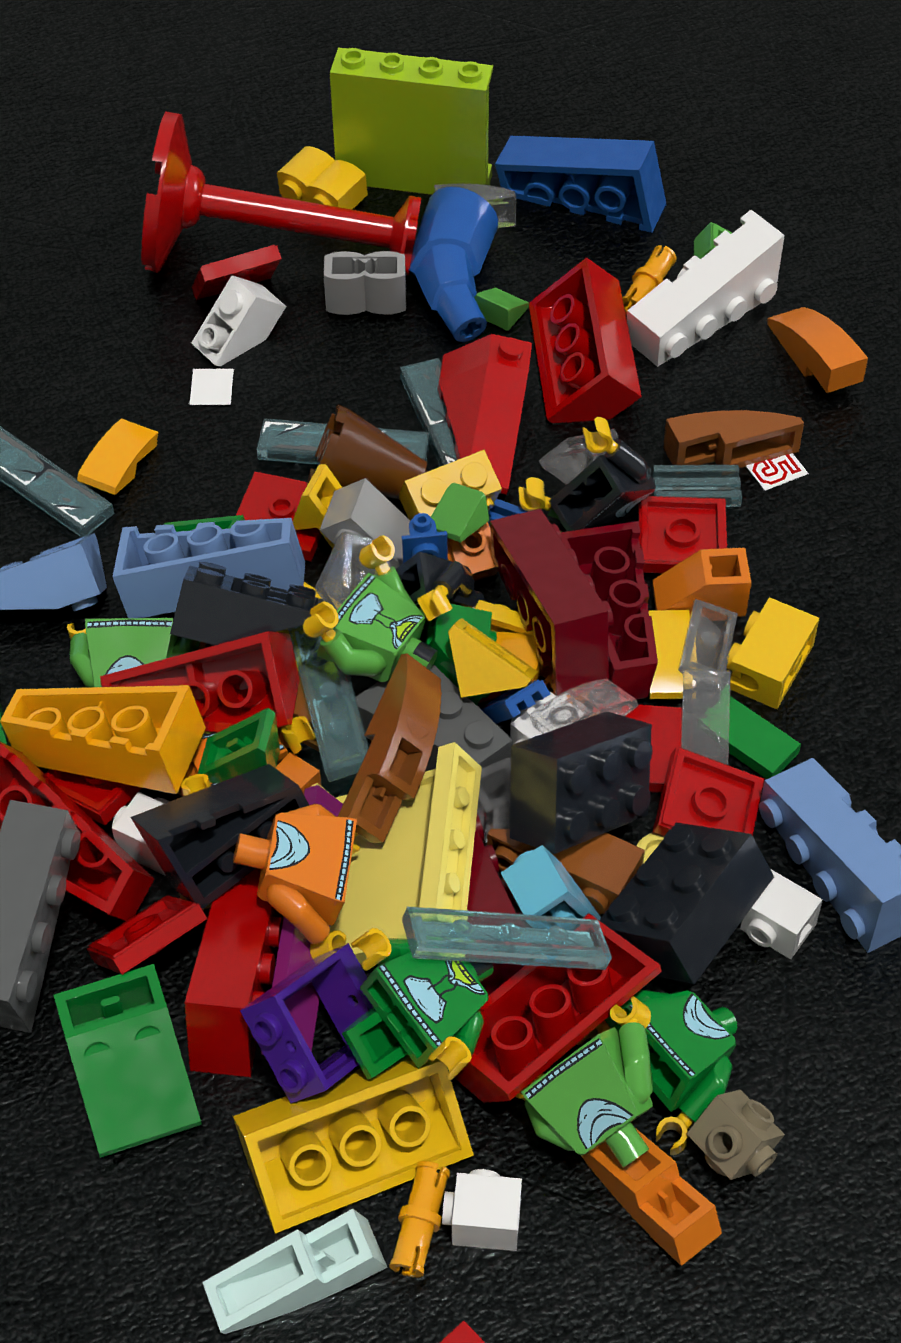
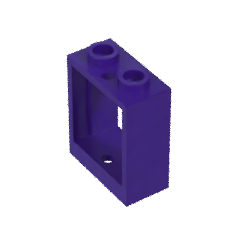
[240,943,373,1103]

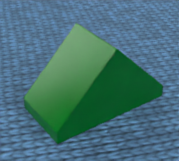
[197,708,280,784]

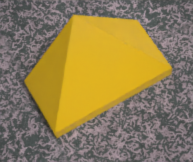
[448,618,538,698]

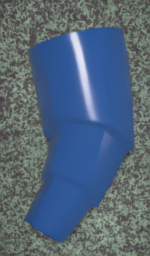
[409,187,498,342]

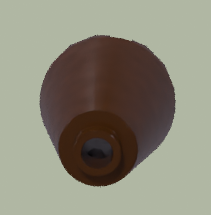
[307,405,428,500]

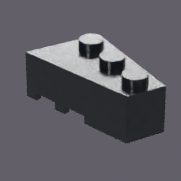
[130,764,309,910]

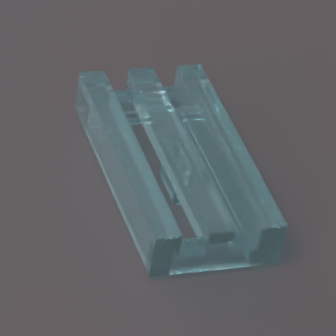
[653,465,742,507]

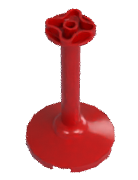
[141,111,421,276]

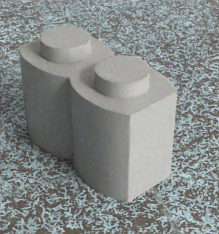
[324,251,406,315]

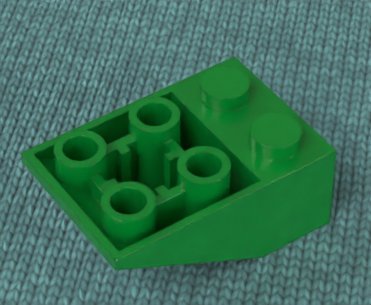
[53,964,202,1158]

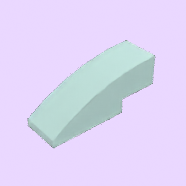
[202,1209,387,1334]

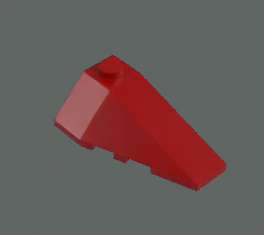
[437,334,532,495]
[100,631,300,732]

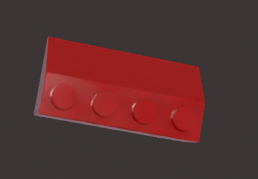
[529,258,642,423]
[454,913,662,1103]

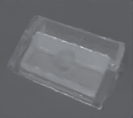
[678,599,738,699]

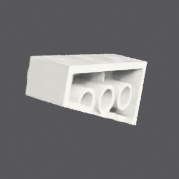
[627,210,785,367]

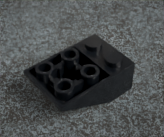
[170,562,323,645]

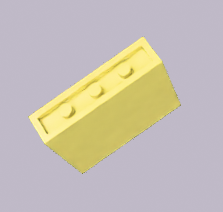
[312,742,482,964]

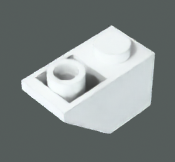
[191,275,286,366]

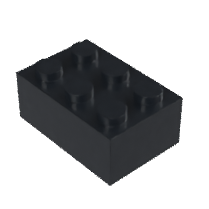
[510,711,652,854]
[599,822,774,984]

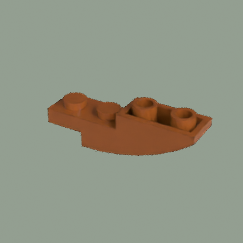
[338,653,442,843]

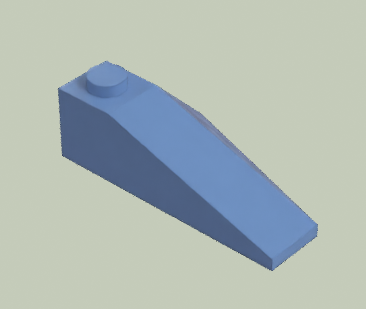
[0,533,107,611]

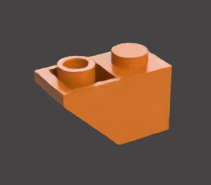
[652,548,751,619]

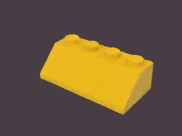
[233,1054,474,1233]

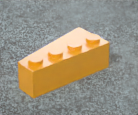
[0,685,206,794]

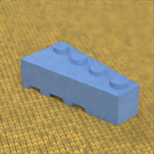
[113,518,305,618]
[759,758,901,953]

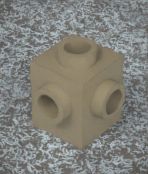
[687,1090,785,1180]

